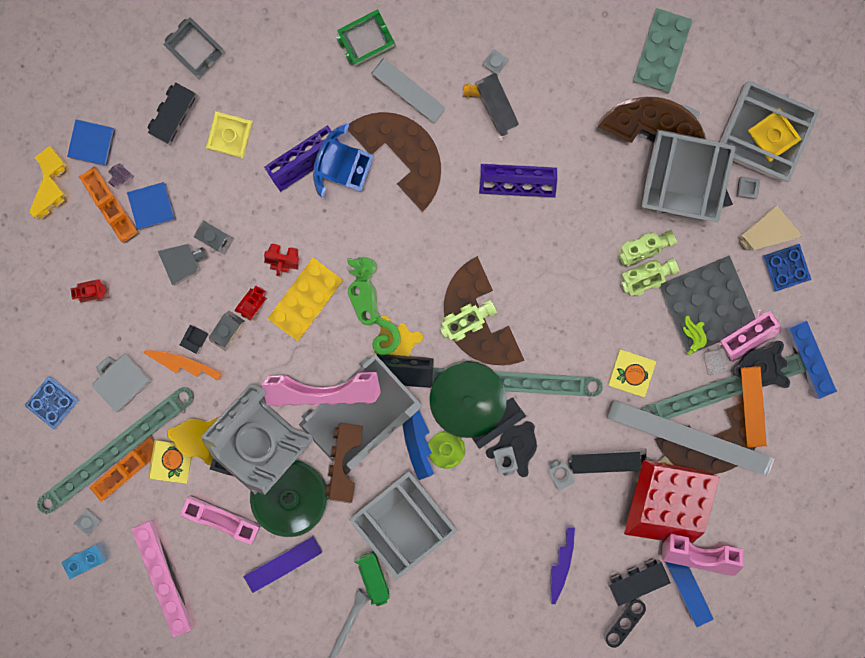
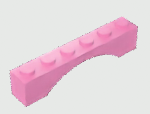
[262,372,381,407]
[131,520,193,637]

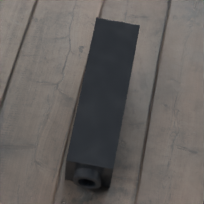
[569,448,647,474]

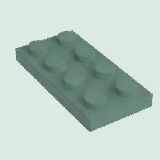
[633,8,693,93]

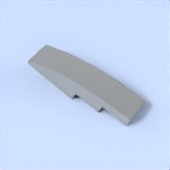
[372,58,446,123]

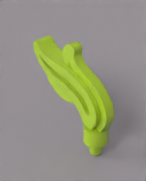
[683,316,707,355]

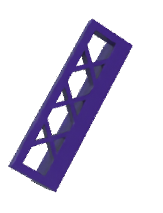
[264,125,339,192]
[479,164,558,197]

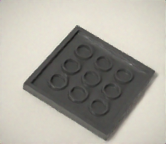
[659,255,756,355]

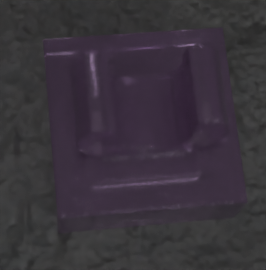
[108,163,133,187]

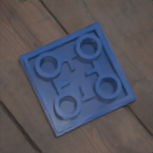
[67,119,114,166]
[127,182,175,230]
[762,244,812,292]

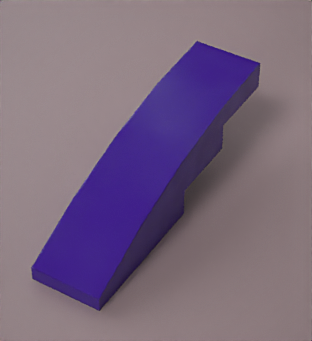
[550,525,575,604]
[243,536,322,593]

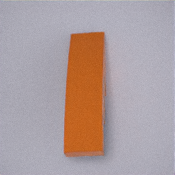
[79,166,138,243]
[144,350,223,381]
[741,366,767,447]
[89,436,154,502]

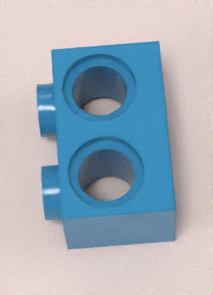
[61,543,108,579]

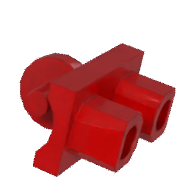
[264,244,299,277]
[70,279,105,303]
[234,286,267,321]

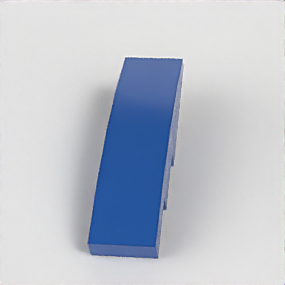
[402,410,434,480]
[665,562,714,627]

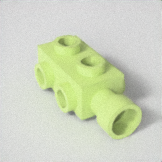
[619,230,677,267]
[621,258,680,296]
[440,300,497,342]

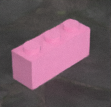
[721,311,781,363]

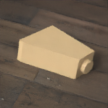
[739,206,802,251]

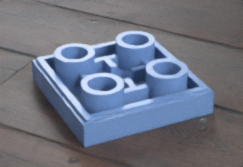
[24,376,79,430]

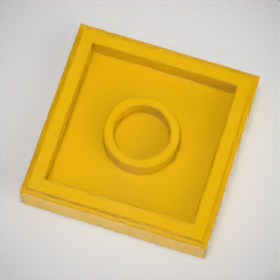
[747,108,802,162]

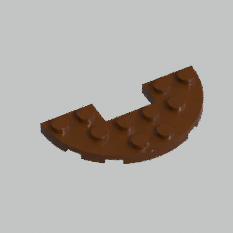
[598,97,706,143]
[348,112,441,213]
[444,256,525,366]
[654,401,765,474]

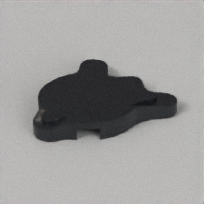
[735,341,790,388]
[486,421,537,477]

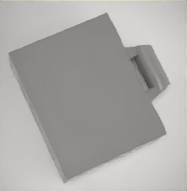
[91,354,152,412]

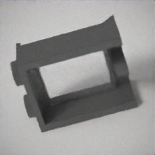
[163,17,226,80]

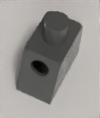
[193,220,234,255]
[158,244,207,286]
[209,311,245,351]

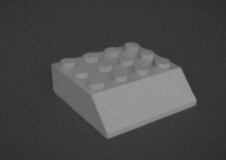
[720,80,820,182]
[642,129,736,223]
[349,471,457,580]

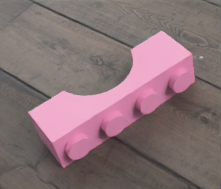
[180,496,260,545]
[662,534,743,576]

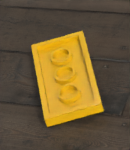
[267,257,344,341]

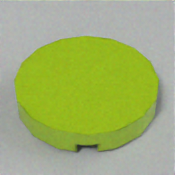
[428,431,466,469]

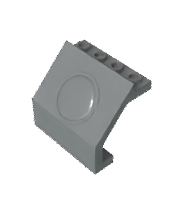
[201,384,313,495]

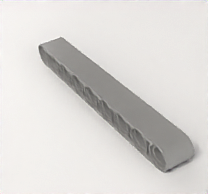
[608,400,775,476]

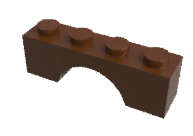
[325,423,363,504]

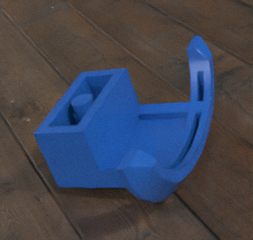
[313,124,374,197]

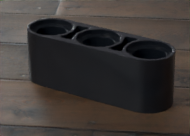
[604,598,646,648]

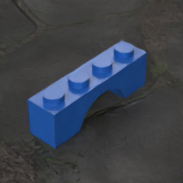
[785,321,837,399]

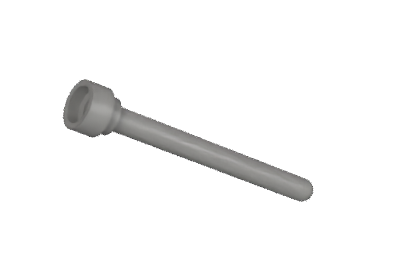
[329,589,370,658]

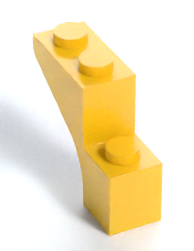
[30,146,67,219]

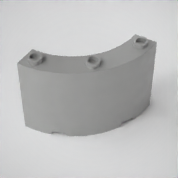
[299,354,422,475]

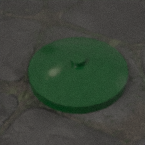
[430,361,507,438]
[250,460,327,537]

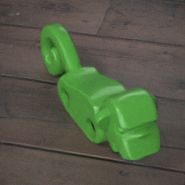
[347,257,401,355]

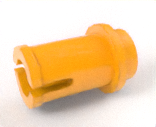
[463,83,481,98]

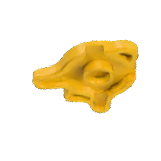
[373,316,423,356]
[167,417,218,465]

